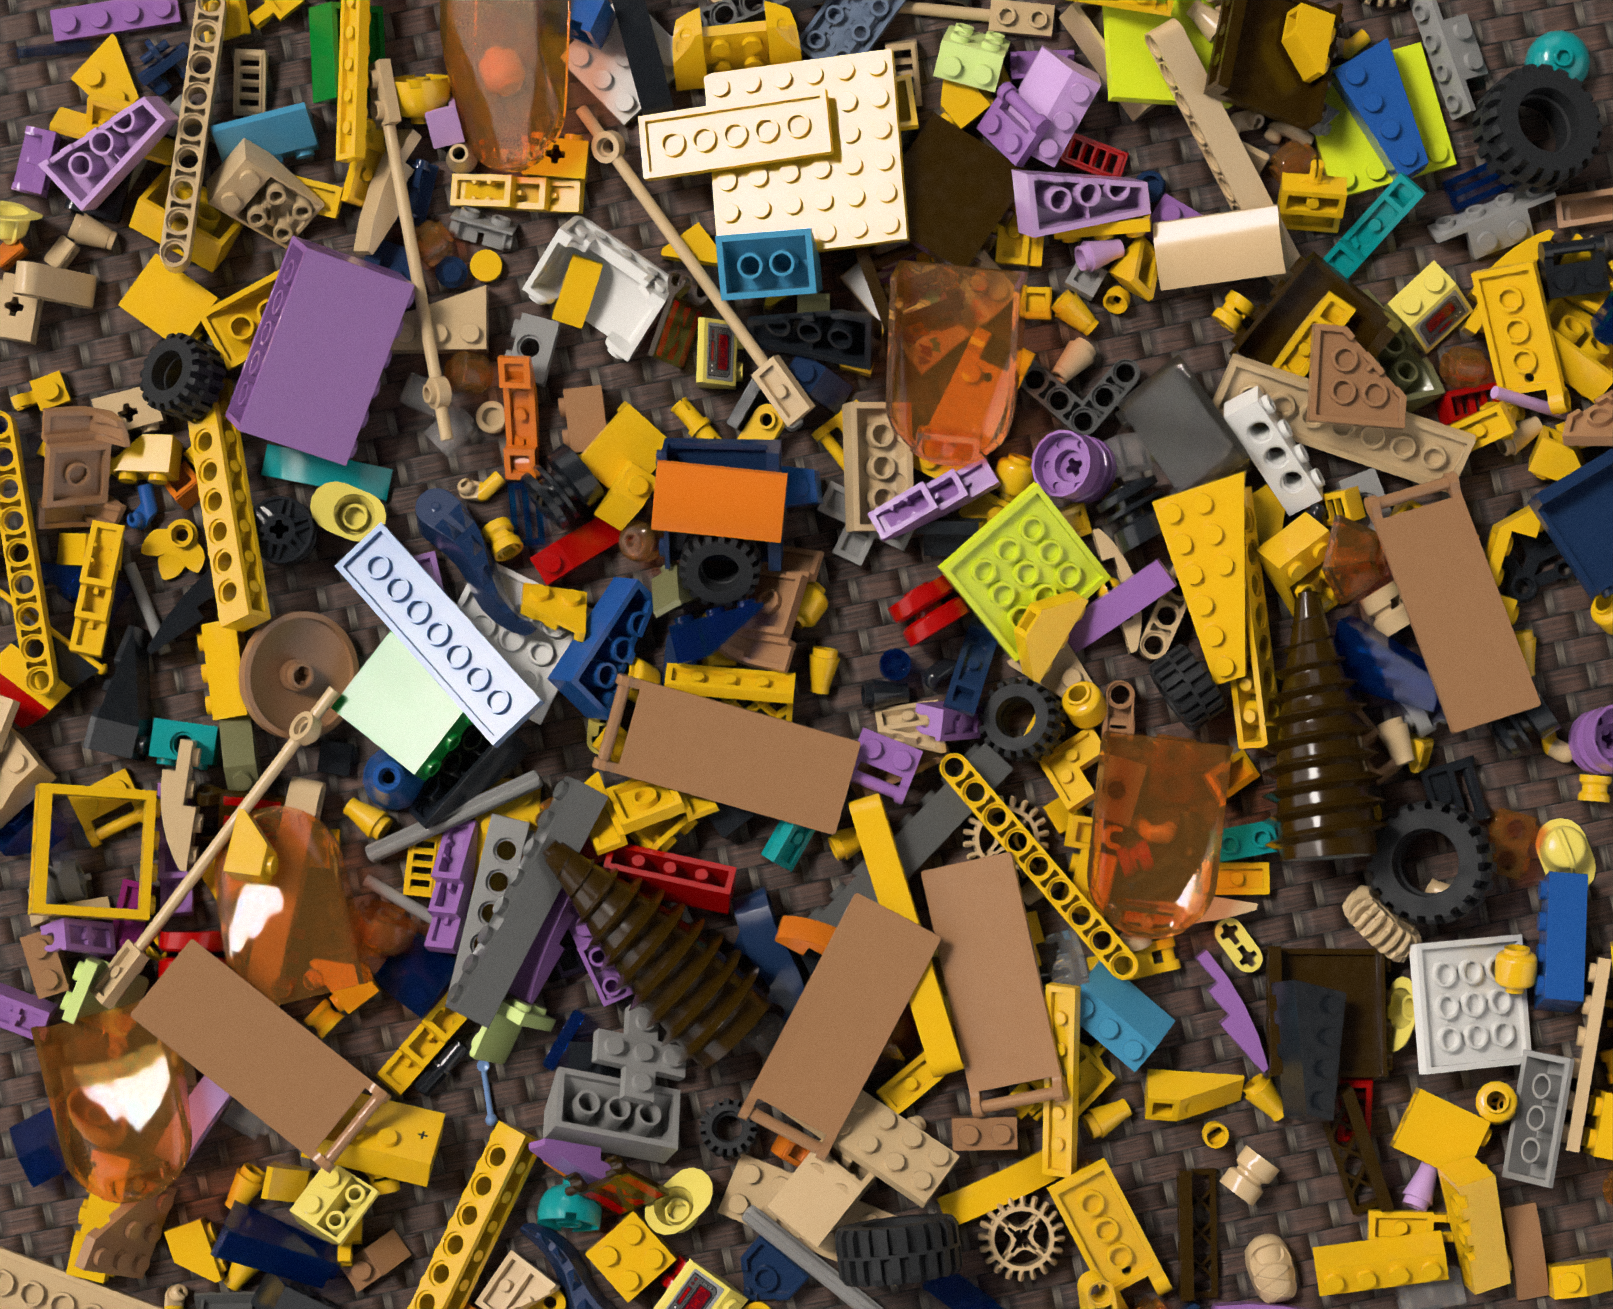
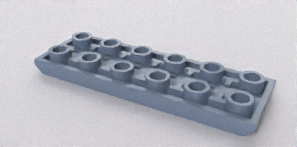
[799,0,907,59]

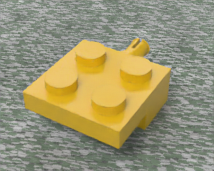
[1277,159,1347,233]

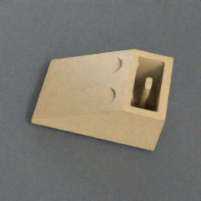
[206,138,324,249]
[766,1139,877,1249]

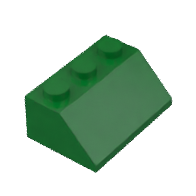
[309,1,386,105]

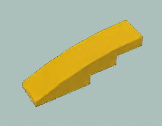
[450,173,585,214]
[69,520,125,658]
[375,991,468,1097]

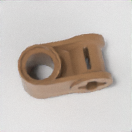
[1100,680,1135,742]

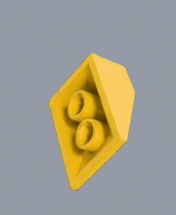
[198,269,280,371]

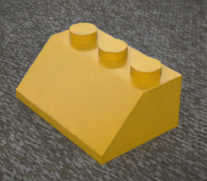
[129,166,244,273]
[1547,298,1613,403]
[197,621,250,721]

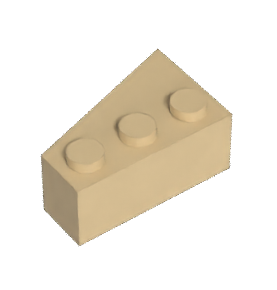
[390,285,489,354]

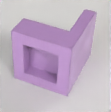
[425,96,465,149]

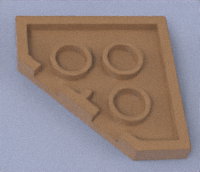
[1306,323,1407,430]
[1562,389,1613,446]
[74,1181,177,1279]

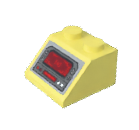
[1384,260,1473,354]
[696,317,744,389]
[653,1259,748,1309]

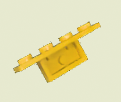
[49,91,176,166]

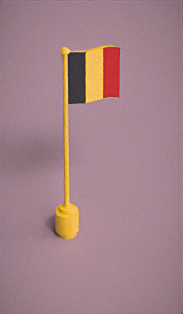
[0,588,108,728]

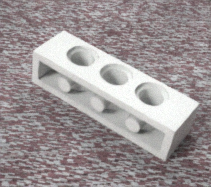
[1224,386,1325,516]

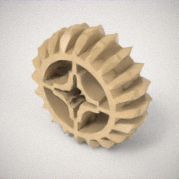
[963,796,1049,878]
[1342,885,1422,963]
[978,1195,1065,1282]

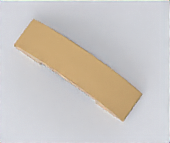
[1091,528,1142,654]

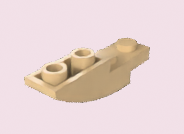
[161,739,204,871]

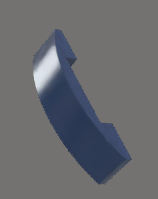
[943,612,997,717]

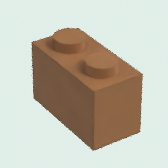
[558,385,607,455]
[20,931,75,1000]
[951,1114,1018,1151]

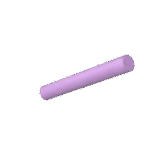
[1490,386,1572,420]

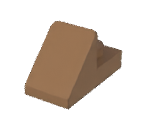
[341,1228,412,1292]

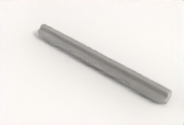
[365,770,543,862]
[742,1205,884,1309]

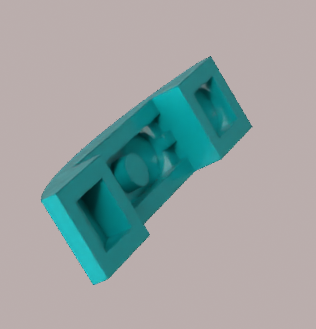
[1323,172,1425,279]
[261,444,393,501]

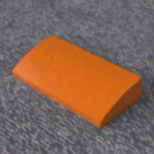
[651,460,788,543]

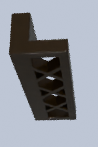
[1321,1082,1394,1215]
[1176,1168,1218,1301]

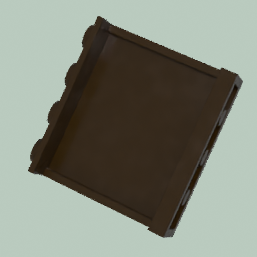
[1204,0,1344,131]
[903,113,1027,284]
[1229,251,1403,379]
[1265,946,1393,1078]

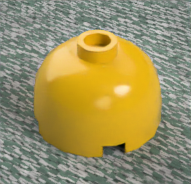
[394,74,451,124]

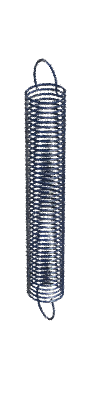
[7,40,101,59]

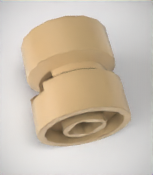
[1359,580,1410,639]
[1219,1145,1280,1206]

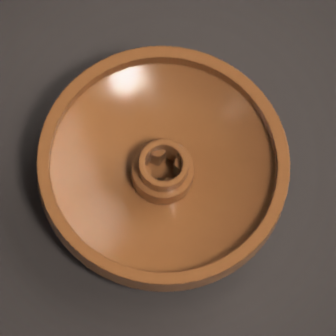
[239,611,359,739]

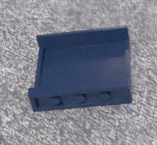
[656,438,784,571]
[1528,448,1613,600]

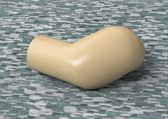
[1230,110,1264,135]

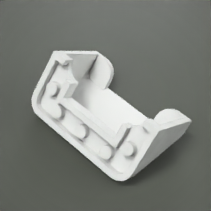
[522,216,679,362]

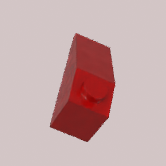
[530,517,630,586]

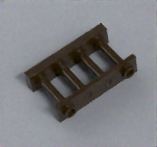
[854,243,965,345]

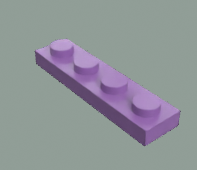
[50,0,182,43]

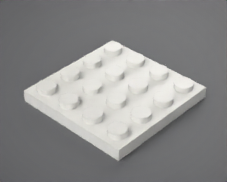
[456,563,593,725]
[1409,934,1531,1074]

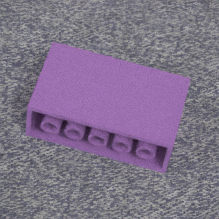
[225,235,415,466]

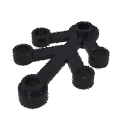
[1503,506,1573,604]

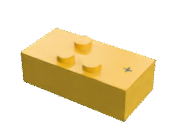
[301,1093,445,1187]

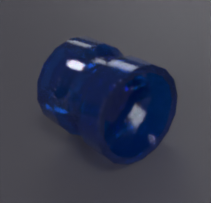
[879,648,911,681]

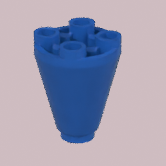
[363,749,425,810]

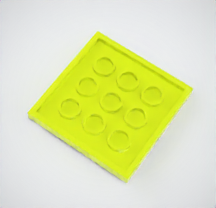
[1102,0,1233,109]
[1313,42,1457,197]
[937,482,1111,662]

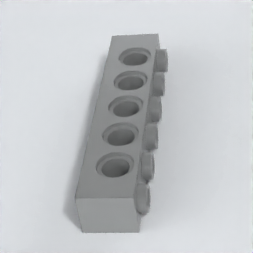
[446,813,535,1003]

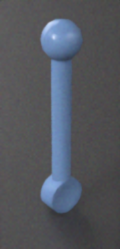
[477,1060,498,1126]

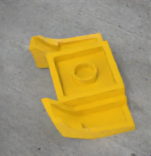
[673,1,802,91]
[584,771,719,856]

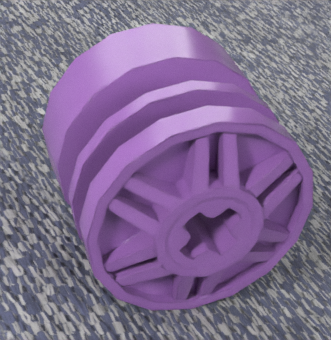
[1031,430,1117,503]
[1568,704,1613,776]

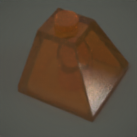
[1322,515,1388,604]

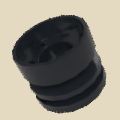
[521,443,605,530]
[1095,474,1165,555]
[253,496,320,566]
[1485,690,1561,758]

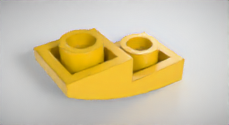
[551,254,603,329]

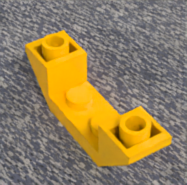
[1485,505,1544,625]

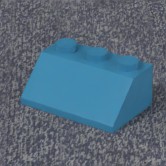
[210,102,321,164]
[715,228,823,301]
[1077,961,1175,1072]

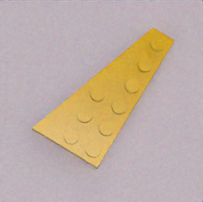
[1152,471,1247,685]

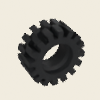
[699,1098,760,1160]

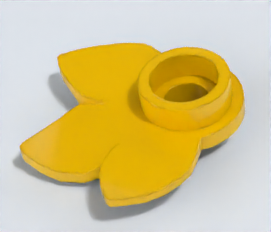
[141,519,205,580]

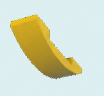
[1272,291,1356,377]
[936,1150,1061,1225]

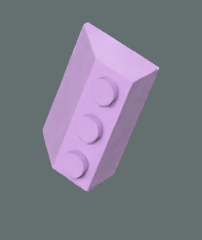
[1007,45,1101,167]

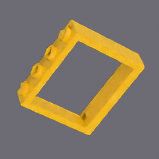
[28,783,161,922]

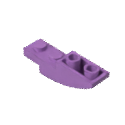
[568,905,633,1007]

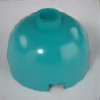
[1524,30,1590,82]
[537,1179,602,1232]

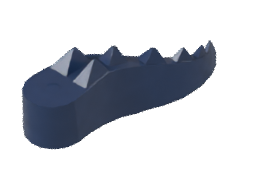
[415,488,538,636]
[732,886,806,1024]
[519,1223,617,1309]

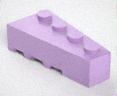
[38,96,179,211]
[1011,169,1151,238]

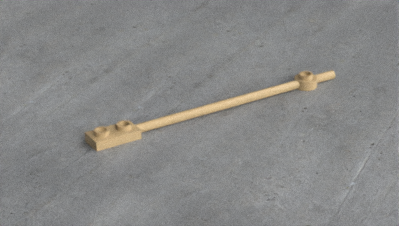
[708,0,1055,39]
[368,59,453,441]
[576,105,816,427]
[89,686,340,1010]

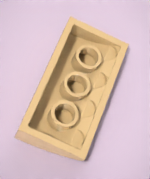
[1152,204,1290,291]
[842,402,915,533]

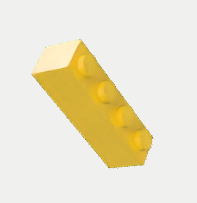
[1312,1230,1449,1296]

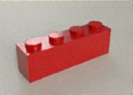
[603,844,737,914]

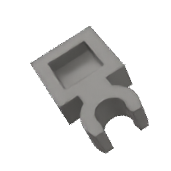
[1063,240,1108,301]

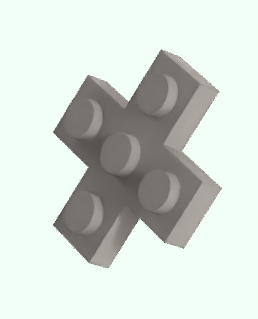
[817,481,913,567]
[592,1004,686,1106]

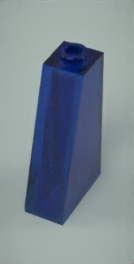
[1334,615,1442,712]
[210,1200,341,1289]

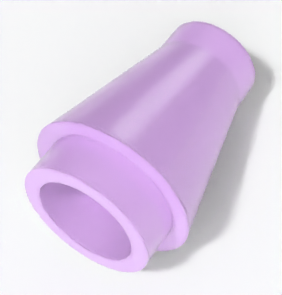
[1074,239,1125,272]
[1402,1161,1438,1212]

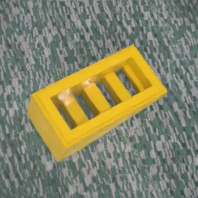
[1307,486,1366,527]
[403,833,443,897]

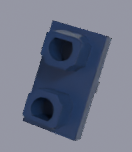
[137,39,196,96]

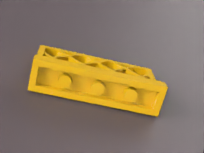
[664,663,796,722]

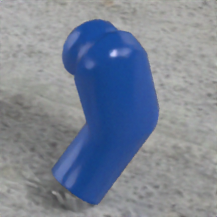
[127,483,158,530]

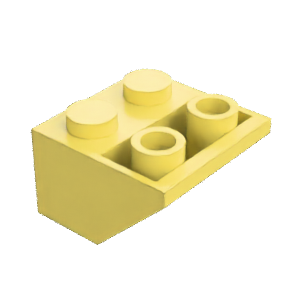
[289,1165,380,1246]

